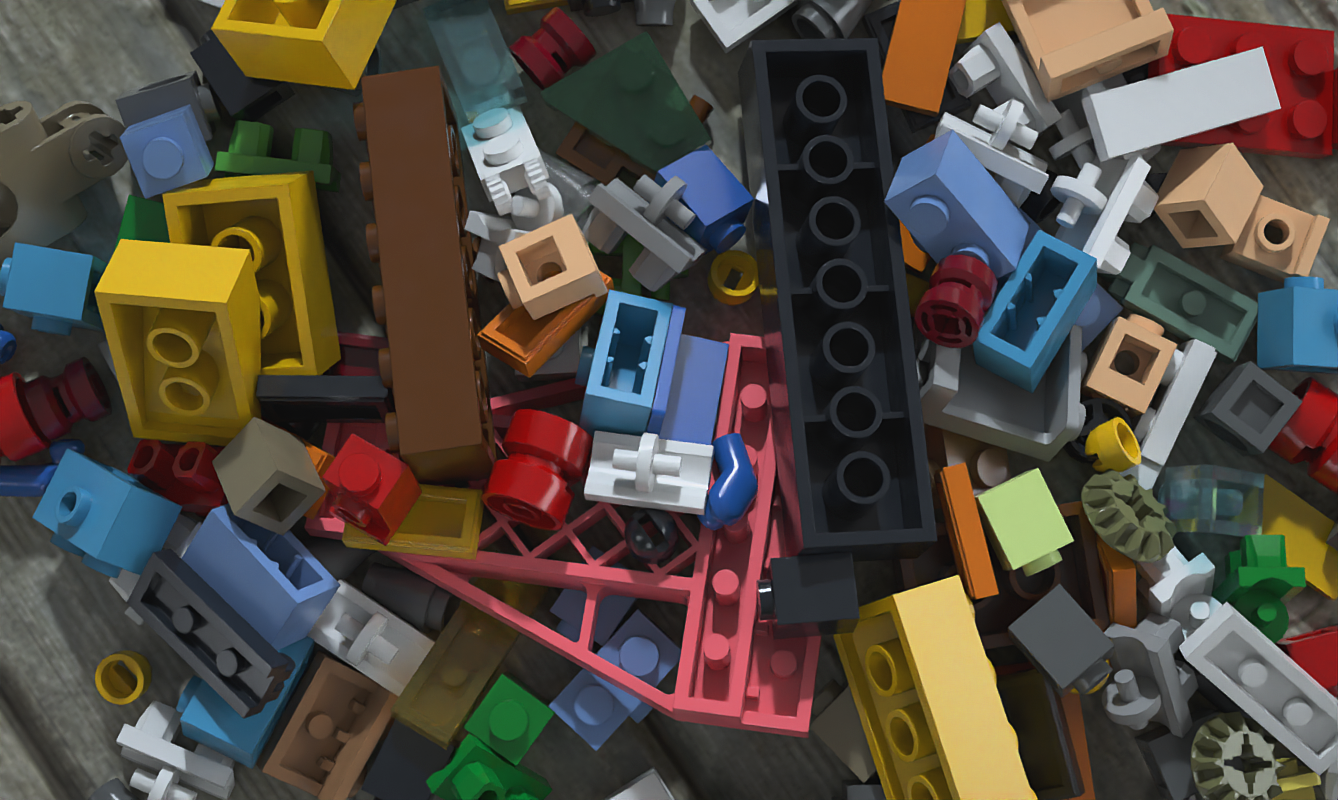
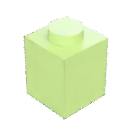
[974,468,1074,577]

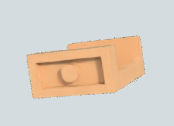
[1001,0,1174,102]

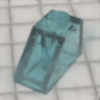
[422,0,528,124]
[1157,465,1265,538]

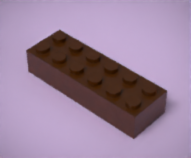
[353,66,498,486]

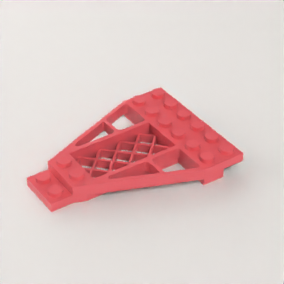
[304,333,822,738]

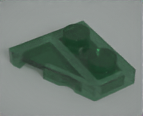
[540,31,711,176]

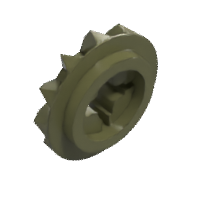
[1081,469,1177,563]
[1190,711,1286,800]

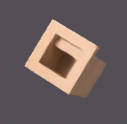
[1220,195,1330,284]
[497,213,608,320]
[1080,314,1178,418]

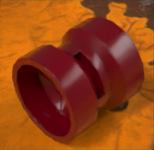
[508,7,597,96]
[915,254,998,348]
[23,357,112,440]

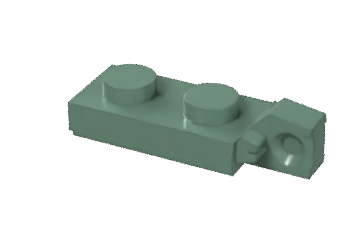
[1097,242,1258,365]

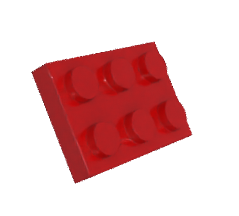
[1148,14,1334,159]

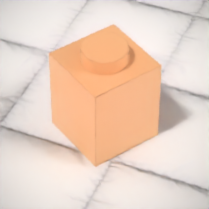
[1154,143,1264,249]

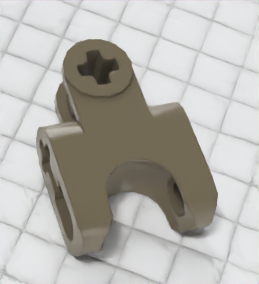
[0,100,128,270]

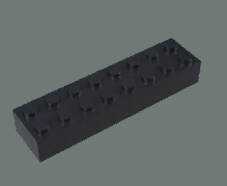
[738,38,937,562]

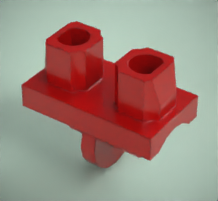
[127,439,229,519]

